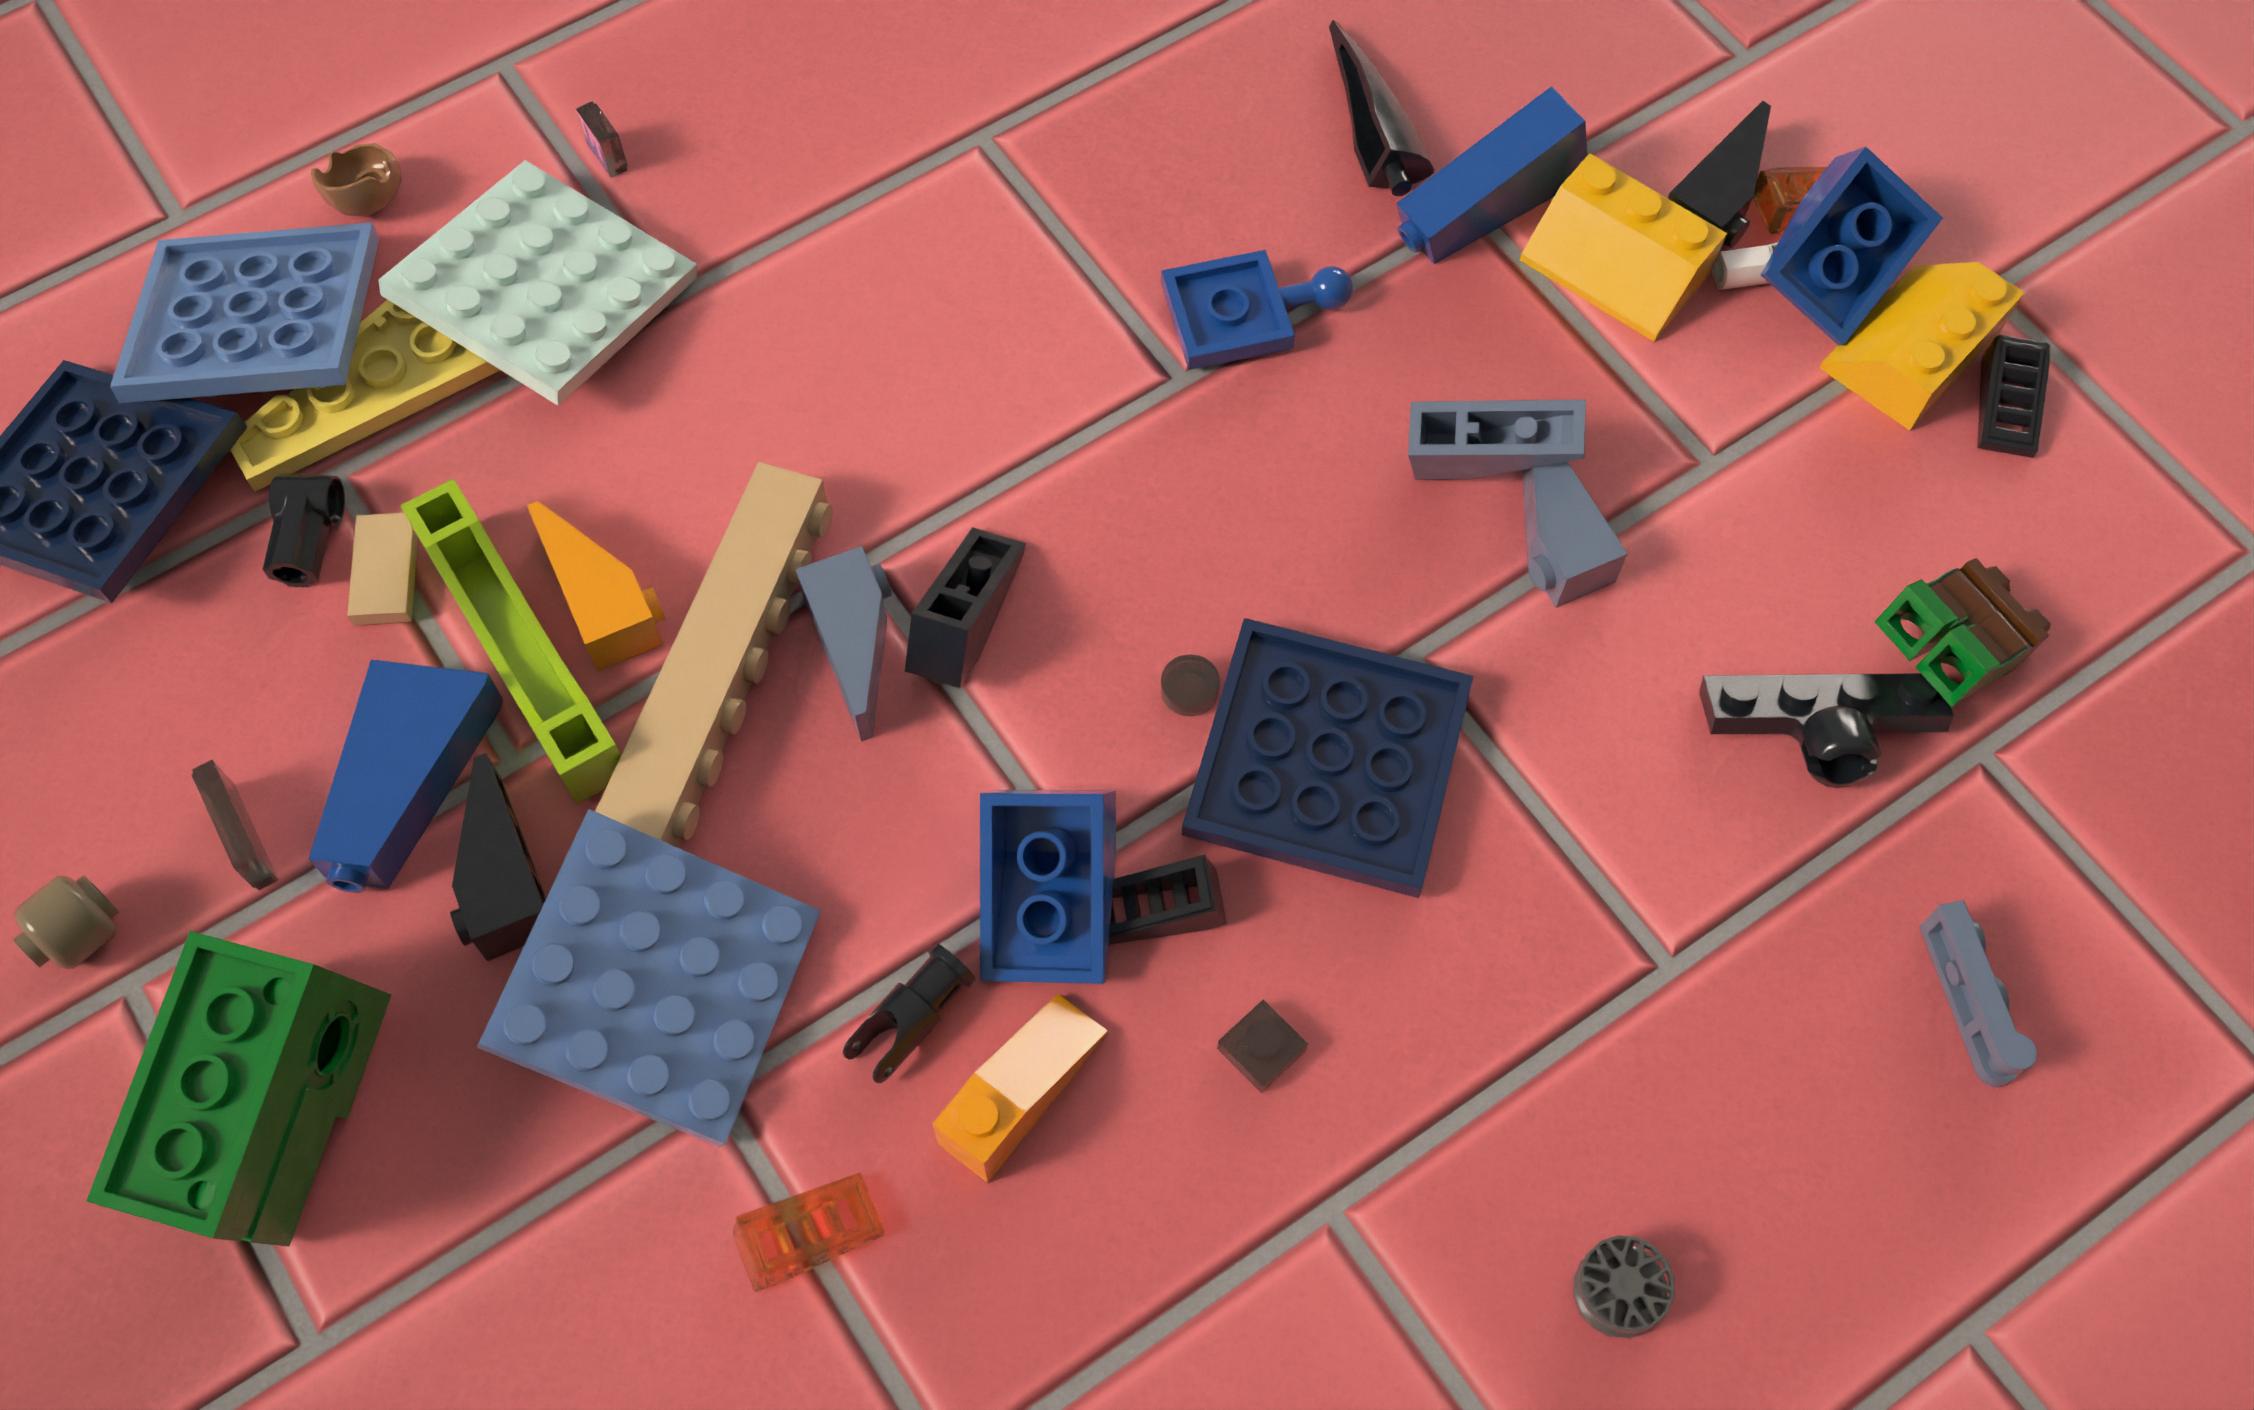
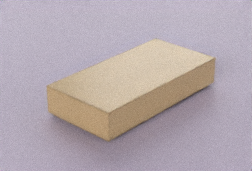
[347,513,418,625]

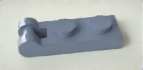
[1919,900,2037,1087]

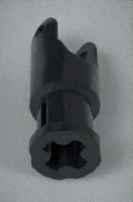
[843,943,976,1083]

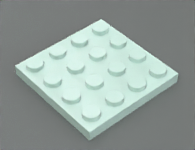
[378,160,697,406]

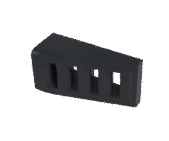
[1977,335,2050,458]
[1109,854,1227,945]

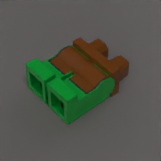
[1874,558,2051,707]

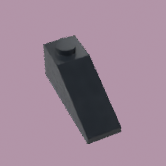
[1668,101,1771,248]
[905,527,1026,688]
[450,753,546,961]

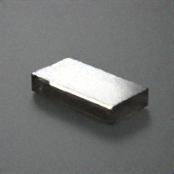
[191,760,279,890]

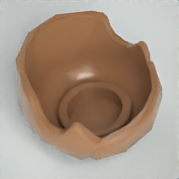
[311,143,402,217]

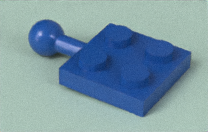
[1161,250,1353,370]

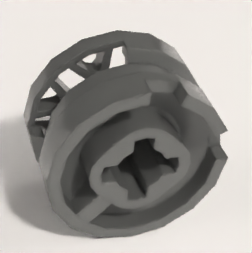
[1573,1235,1674,1339]

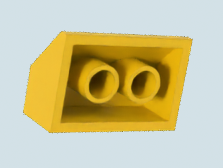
[1520,153,1727,342]
[1819,262,2025,431]

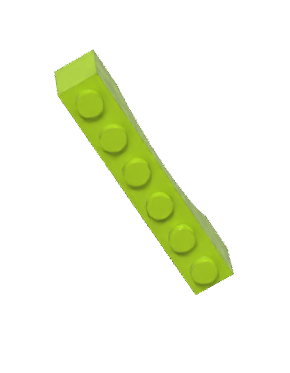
[400,478,621,805]

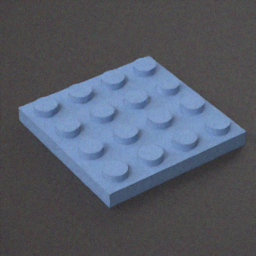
[110,222,379,403]
[477,809,821,1147]

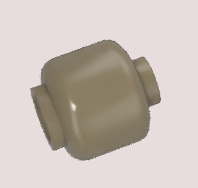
[13,875,119,969]

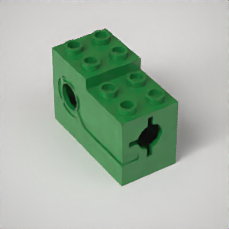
[86,931,392,1247]

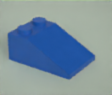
[1761,146,1943,346]
[980,790,1116,984]

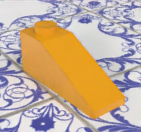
[527,501,666,671]
[932,994,1108,1183]

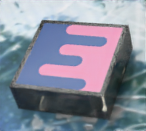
[576,101,628,178]

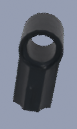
[262,474,345,587]

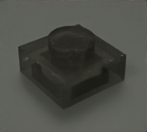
[1217,999,1308,1093]

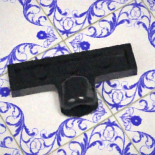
[1699,673,1954,788]

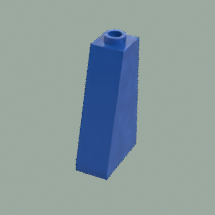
[1397,86,1588,264]
[309,659,503,893]

